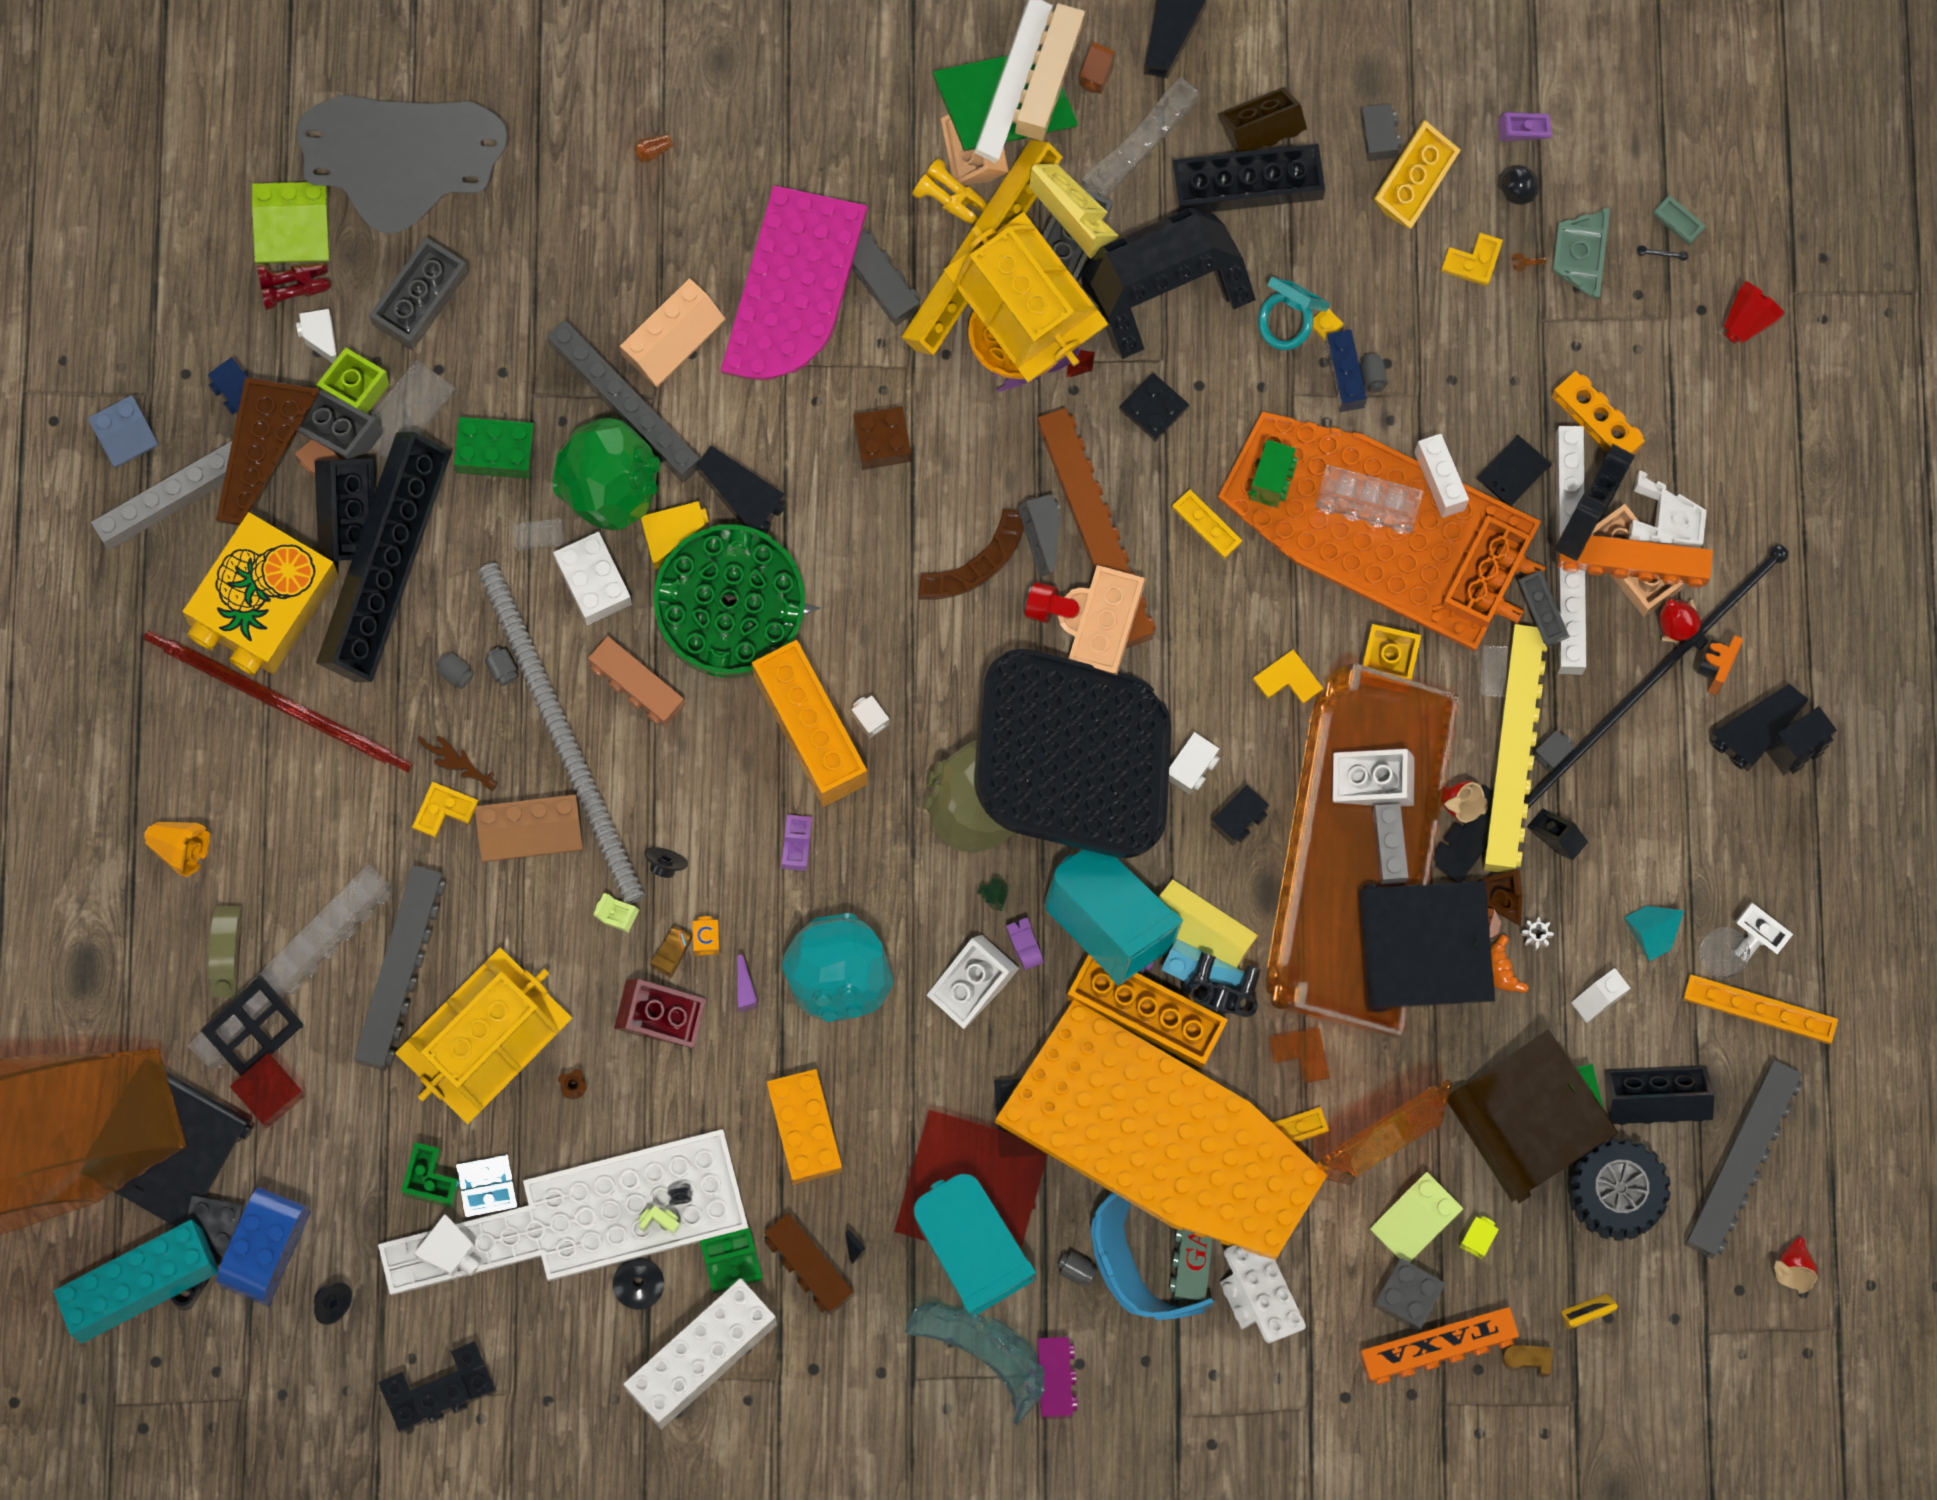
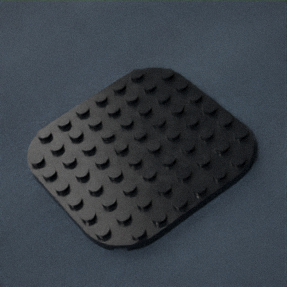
[974,649,1171,858]

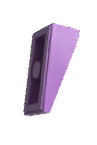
[1498,112,1552,141]
[738,955,758,1012]

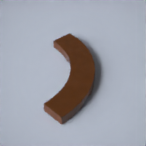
[918,509,1024,600]

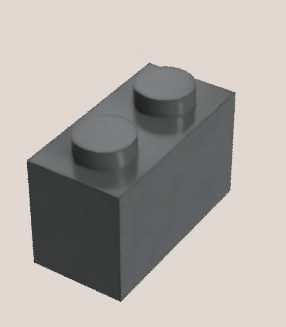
[1360,104,1402,161]

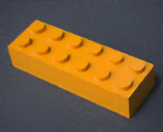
[1067,954,1228,1070]

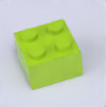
[316,347,390,414]

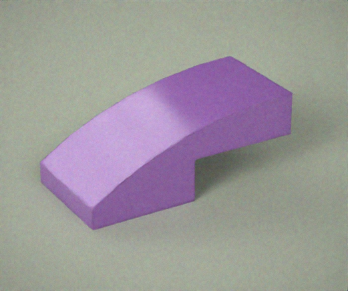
[781,815,812,871]

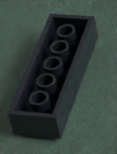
[1171,143,1325,213]

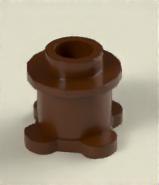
[558,1069,587,1100]

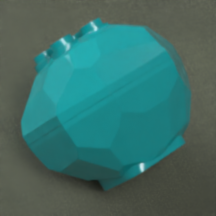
[782,913,894,1022]

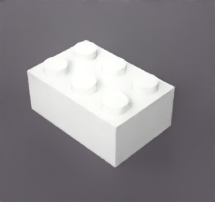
[553,532,632,625]

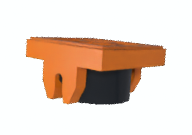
[1697,635,1743,695]

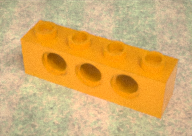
[1552,371,1645,454]

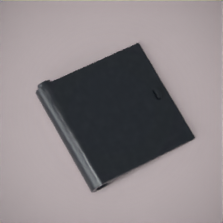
[1358,881,1495,1013]
[79,1059,253,1227]

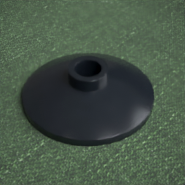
[613,1258,664,1310]

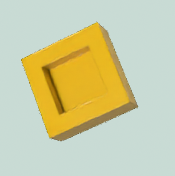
[1312,308,1343,342]

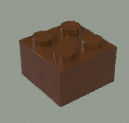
[853,406,911,470]

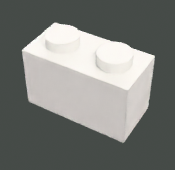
[1169,732,1220,795]

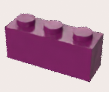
[1037,1337,1077,1419]

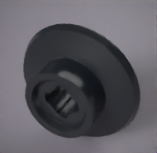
[644,847,688,878]
[314,1283,352,1325]

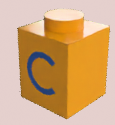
[692,916,720,956]

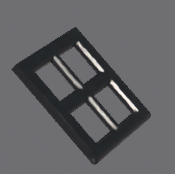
[200,975,303,1080]

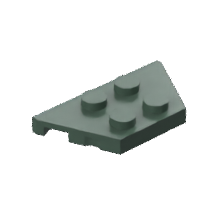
[1552,208,1610,300]

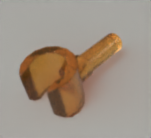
[1512,253,1547,271]

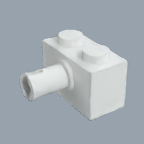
[1734,902,1793,962]

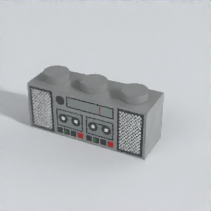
[1372,803,1408,886]

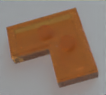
[1269,1028,1330,1084]

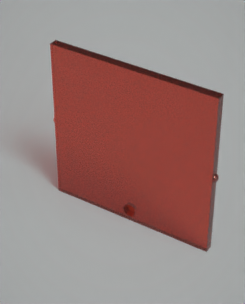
[894,1110,1049,1249]

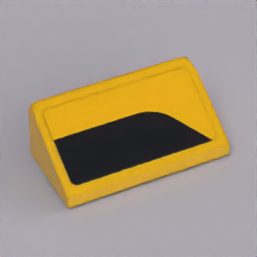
[1561,1294,1618,1329]

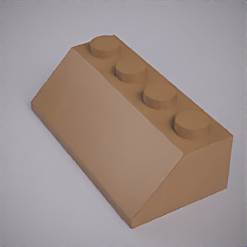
[475,795,583,862]

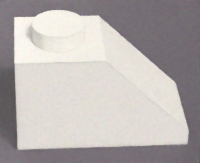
[296,309,338,363]
[1571,968,1630,1024]

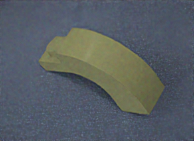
[208,906,242,998]

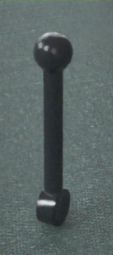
[1637,245,1688,261]

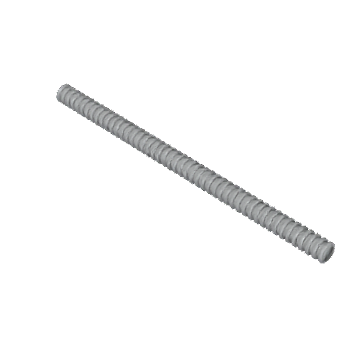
[477,563,645,904]

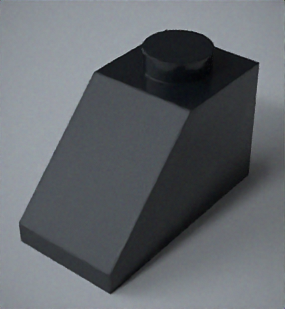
[1527,809,1588,861]

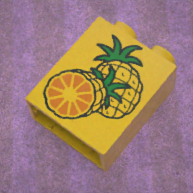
[182,512,339,676]

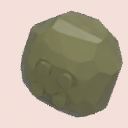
[923,740,1017,853]

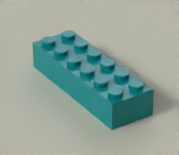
[53,1220,219,1344]

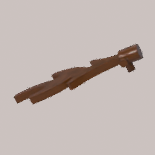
[418,736,498,791]

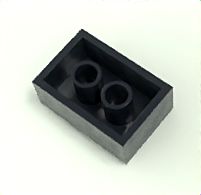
[1766,706,1837,776]

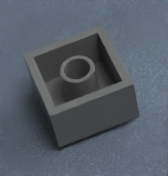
[1373,1258,1446,1332]

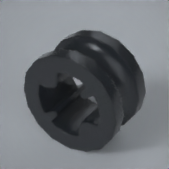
[667,1187,692,1205]

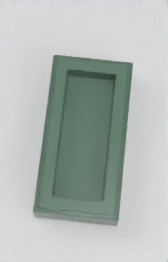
[1652,195,1706,246]

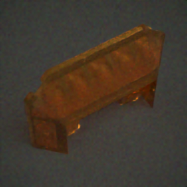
[1317,1079,1452,1186]

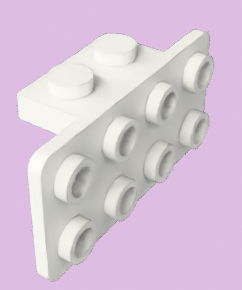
[1220,1245,1306,1343]

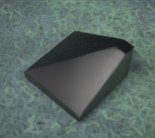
[845,1231,865,1264]

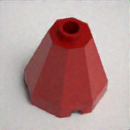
[1723,281,1784,344]

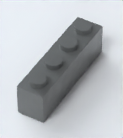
[852,229,921,327]

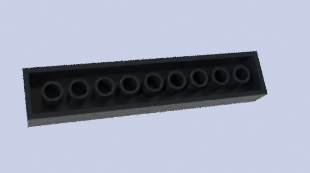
[316,431,451,682]

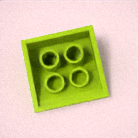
[252,182,330,264]

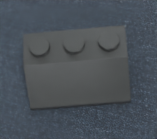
[297,387,383,459]

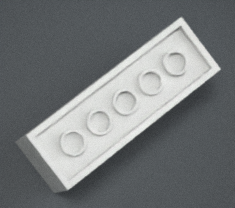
[624,1278,777,1430]

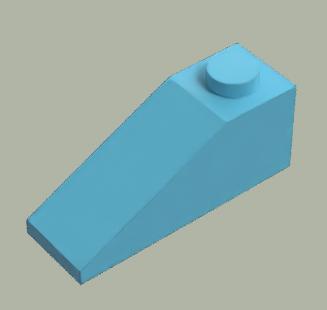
[1161,939,1244,989]

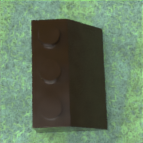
[1217,87,1307,152]

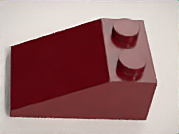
[614,979,706,1048]

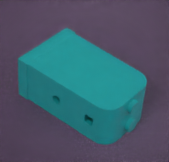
[1044,850,1183,986]
[914,1174,1037,1319]

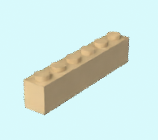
[1012,3,1085,141]

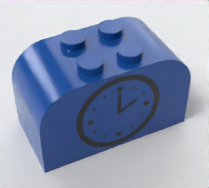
[217,1187,311,1307]

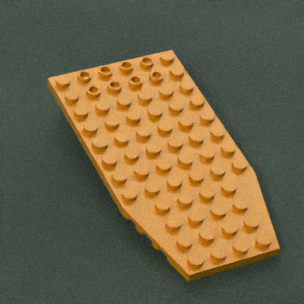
[995,1000,1327,1261]

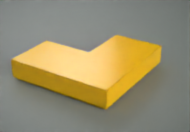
[1441,233,1503,287]
[1253,650,1323,705]
[412,782,479,838]

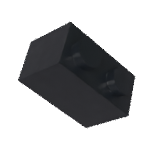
[1211,785,1269,846]

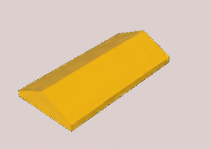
[1373,121,1460,229]

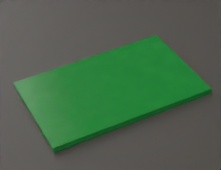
[932,49,1078,151]

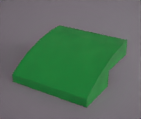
[699,1227,763,1294]

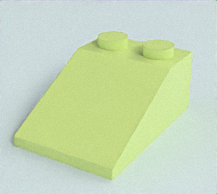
[1370,1172,1463,1263]

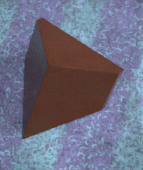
[1477,869,1522,927]

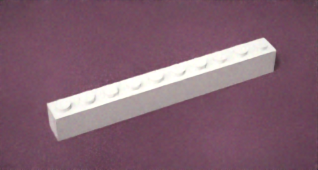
[1555,426,1586,675]

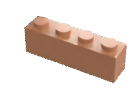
[588,636,685,727]

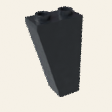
[1144,0,1207,79]
[697,446,786,534]
[1709,684,1809,771]

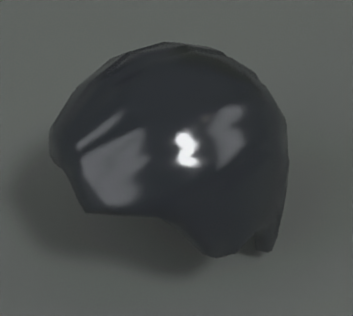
[1498,165,1539,205]

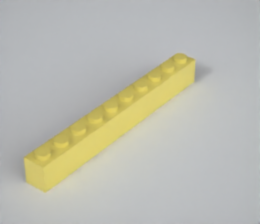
[1484,624,1547,873]

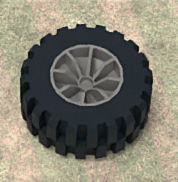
[1569,1139,1671,1241]

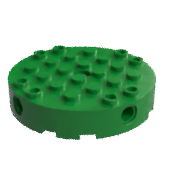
[654,525,805,678]

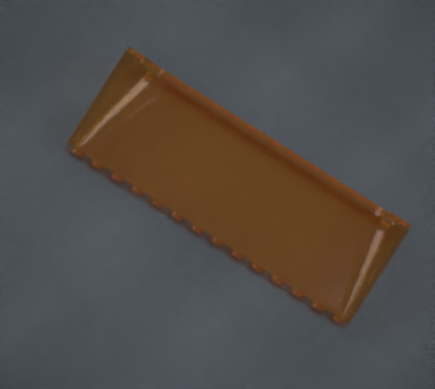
[1266,663,1459,1037]

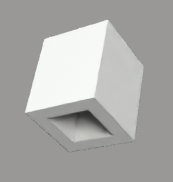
[851,695,890,739]

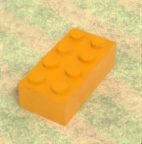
[767,1069,842,1185]

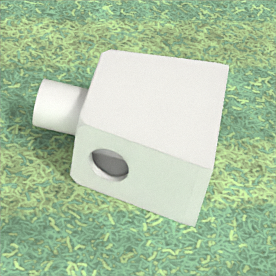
[414,1214,480,1276]

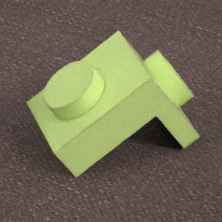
[594,893,639,933]
[638,1205,680,1235]

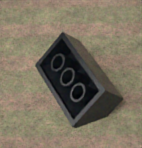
[314,459,375,561]
[1604,1065,1715,1125]

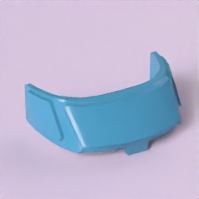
[1091,1192,1214,1320]

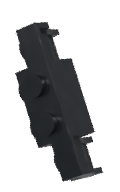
[378,1341,496,1433]

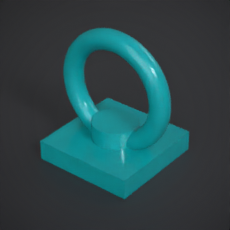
[1258,277,1331,350]

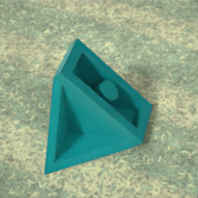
[1624,906,1684,962]

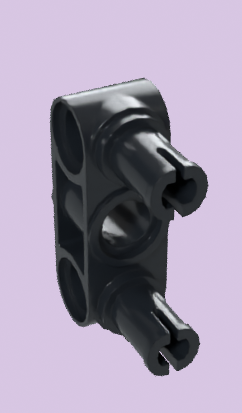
[1182,952,1261,1017]

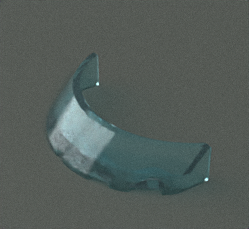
[905,1302,1045,1425]

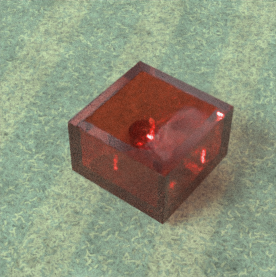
[229,1053,305,1129]

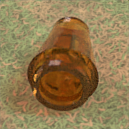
[634,134,672,163]

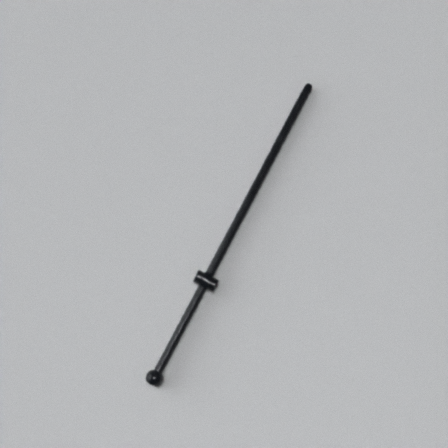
[1524,544,1789,809]

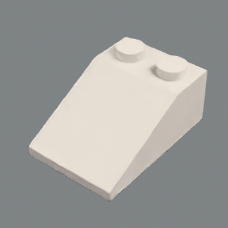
[1333,749,1414,806]
[927,935,1019,1029]

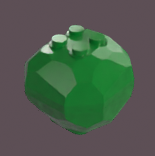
[552,418,660,530]

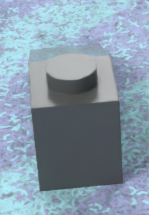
[1017,494,1060,577]

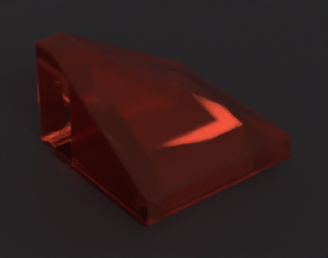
[1067,350,1095,377]

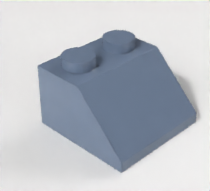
[87,395,159,469]

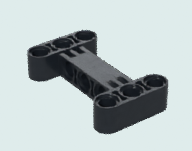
[1555,444,1635,562]

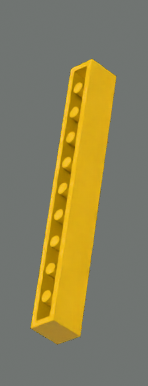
[901,139,1063,355]

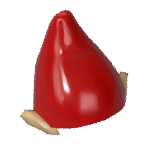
[1659,599,1701,642]
[1440,781,1488,823]
[1774,1237,1818,1294]

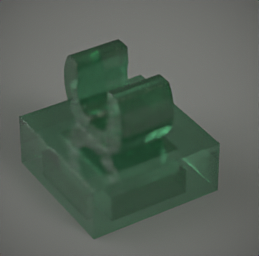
[977,878,1009,911]

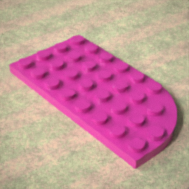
[720,185,868,380]

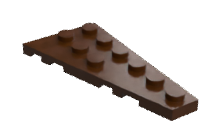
[216,377,320,525]

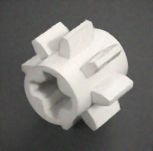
[1521,917,1554,951]

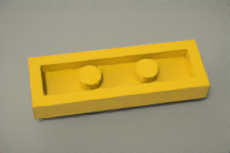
[1172,489,1243,560]

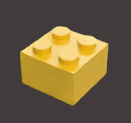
[1359,624,1421,690]

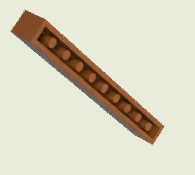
[1037,407,1156,649]

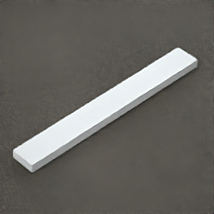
[974,0,1053,163]

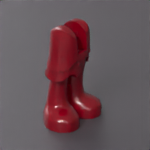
[256,263,331,310]

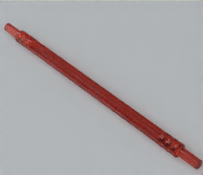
[143,631,413,773]

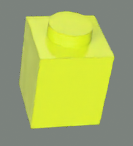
[1459,1216,1499,1260]

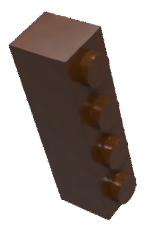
[764,1213,854,1315]

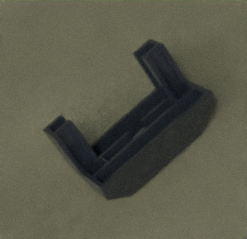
[1081,208,1256,359]

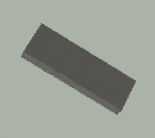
[1518,570,1570,647]

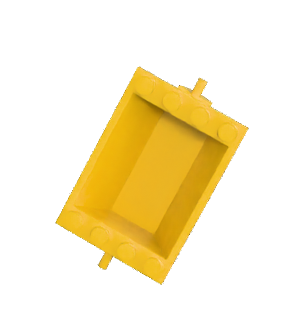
[944,212,1108,383]
[395,948,573,1124]

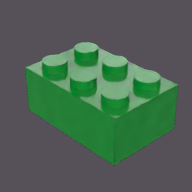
[454,417,535,479]

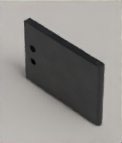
[1477,435,1552,506]

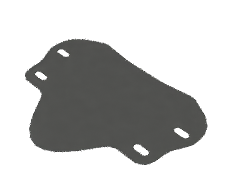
[297,95,507,234]

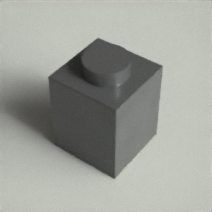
[1533,730,1574,773]

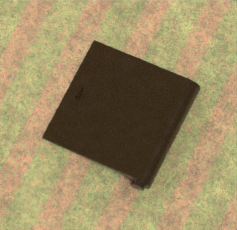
[1445,1028,1618,1204]

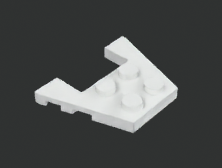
[1628,470,1707,548]

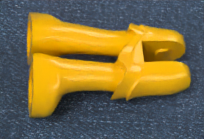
[912,158,987,224]

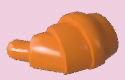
[1491,935,1529,993]

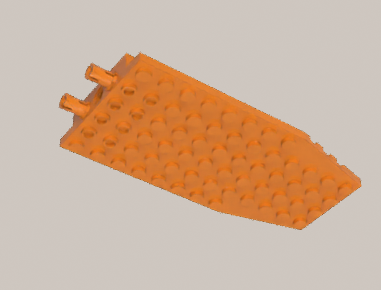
[1218,412,1546,652]

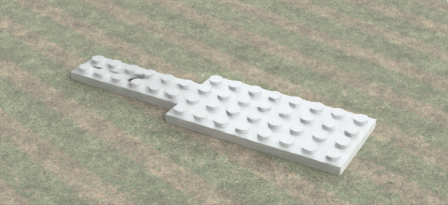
[378,1129,748,1296]

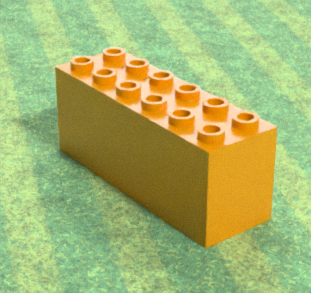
[752,640,868,807]

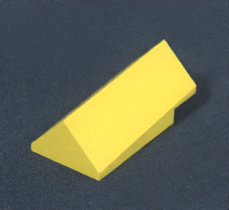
[1029,164,1119,259]
[1159,879,1258,968]

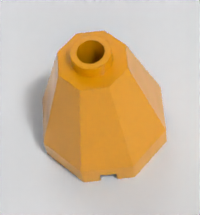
[144,822,211,878]

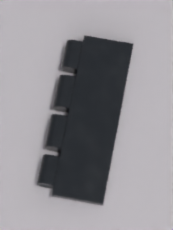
[1430,785,1494,883]

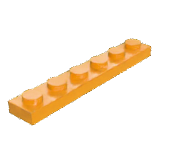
[1683,975,1838,1045]

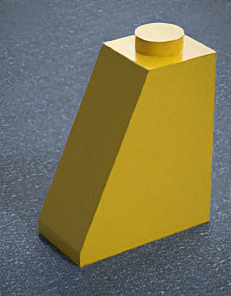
[641,501,709,570]

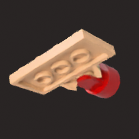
[1024,565,1146,675]

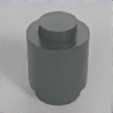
[1359,354,1388,393]
[485,647,518,686]
[436,653,474,689]
[1057,1251,1097,1287]

